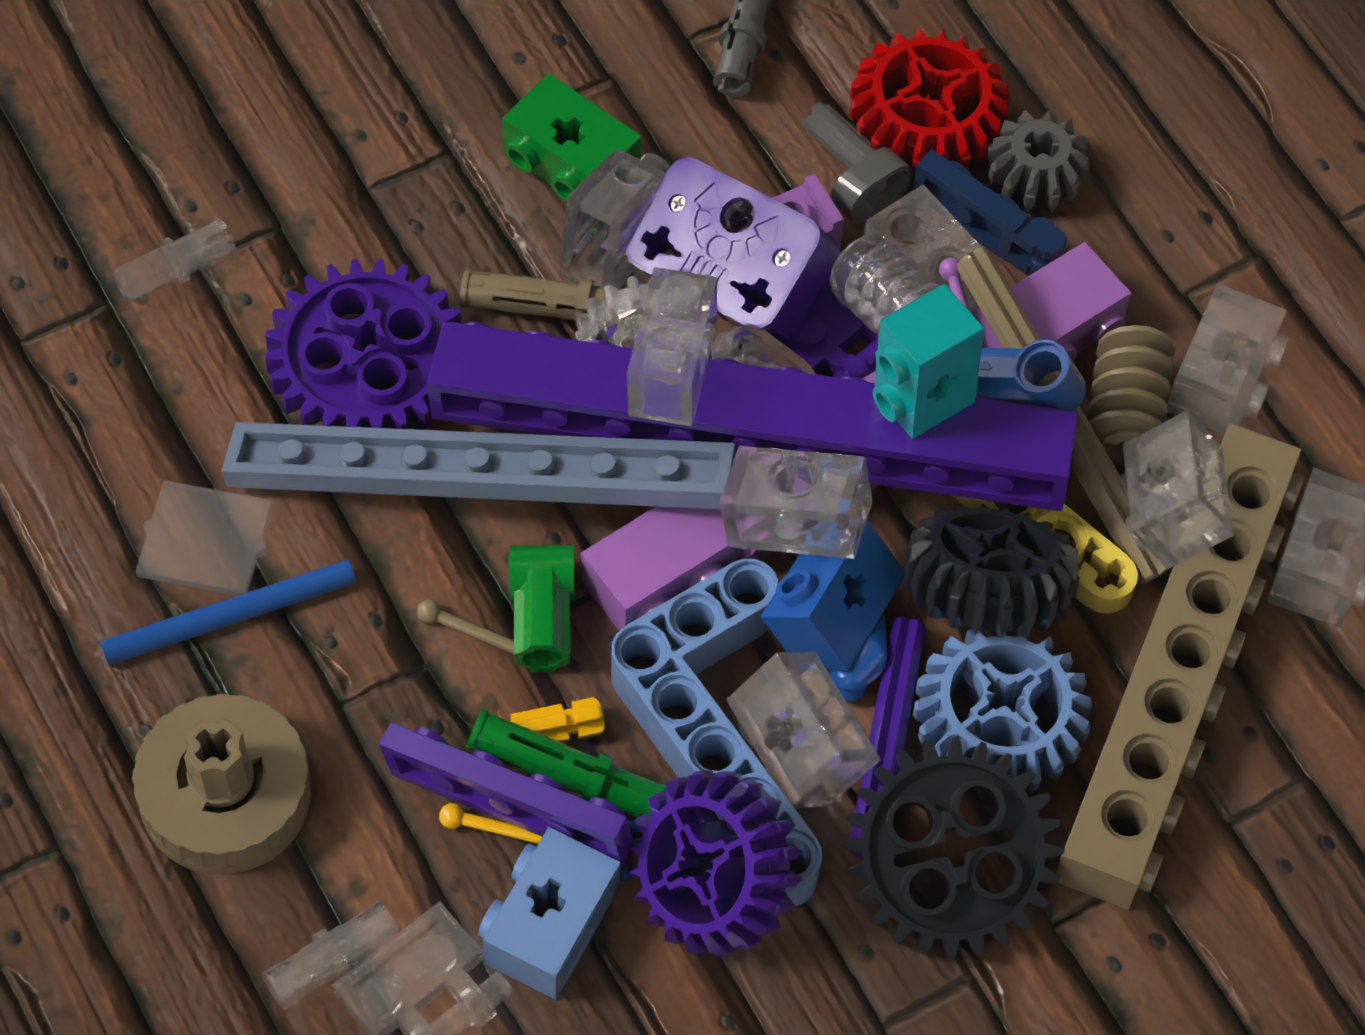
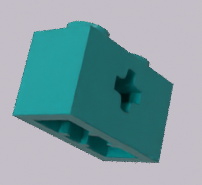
[872,283,984,439]

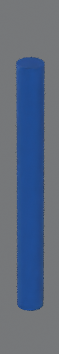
[100,559,356,666]

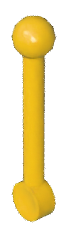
[439,803,542,844]

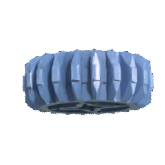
[913,629,1092,794]

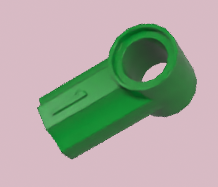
[509,545,574,672]

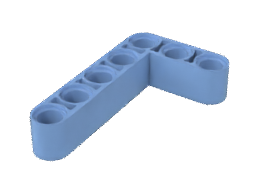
[611,559,822,907]

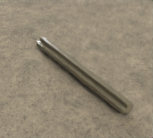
[957,247,1170,584]

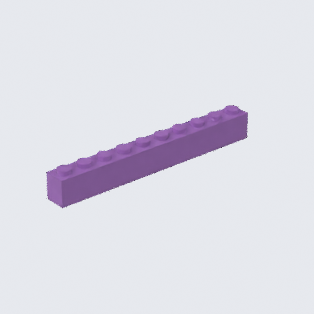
[581,242,1131,631]

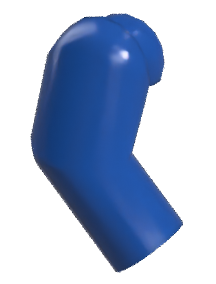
[829,613,888,702]

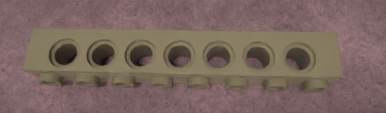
[1056,423,1305,910]

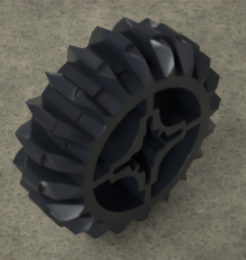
[904,503,1080,638]

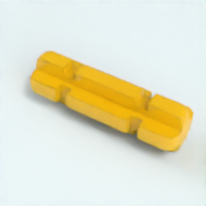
[499,697,605,743]

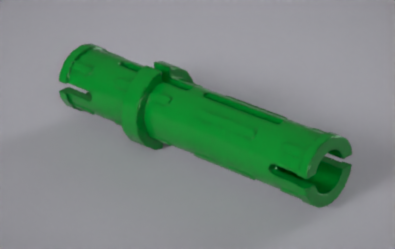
[465,708,666,818]

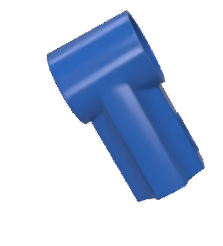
[976,339,1086,411]

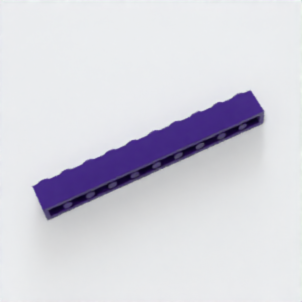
[427,321,1078,512]

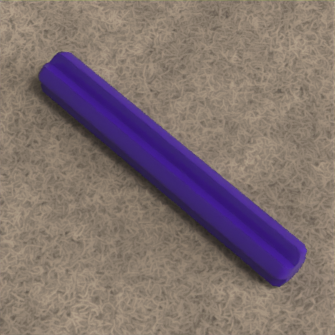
[850,616,926,858]

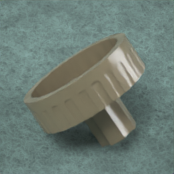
[132,694,312,874]

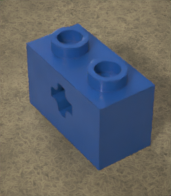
[760,521,905,670]

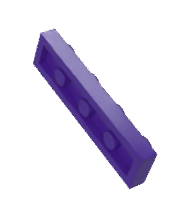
[379,722,634,870]

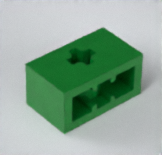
[502,73,642,216]

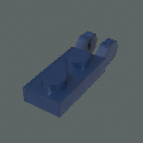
[911,149,1067,275]

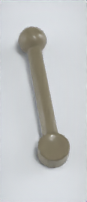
[416,599,514,654]

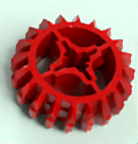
[850,27,1010,177]

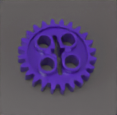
[264,259,461,429]

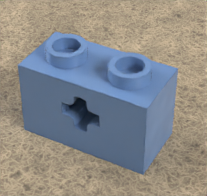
[478,827,621,1000]

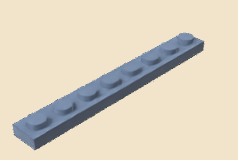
[222,422,737,510]

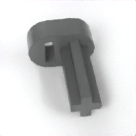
[802,102,913,223]

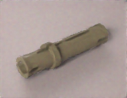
[460,268,649,331]

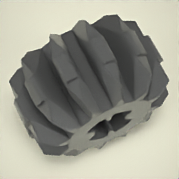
[987,109,1090,213]

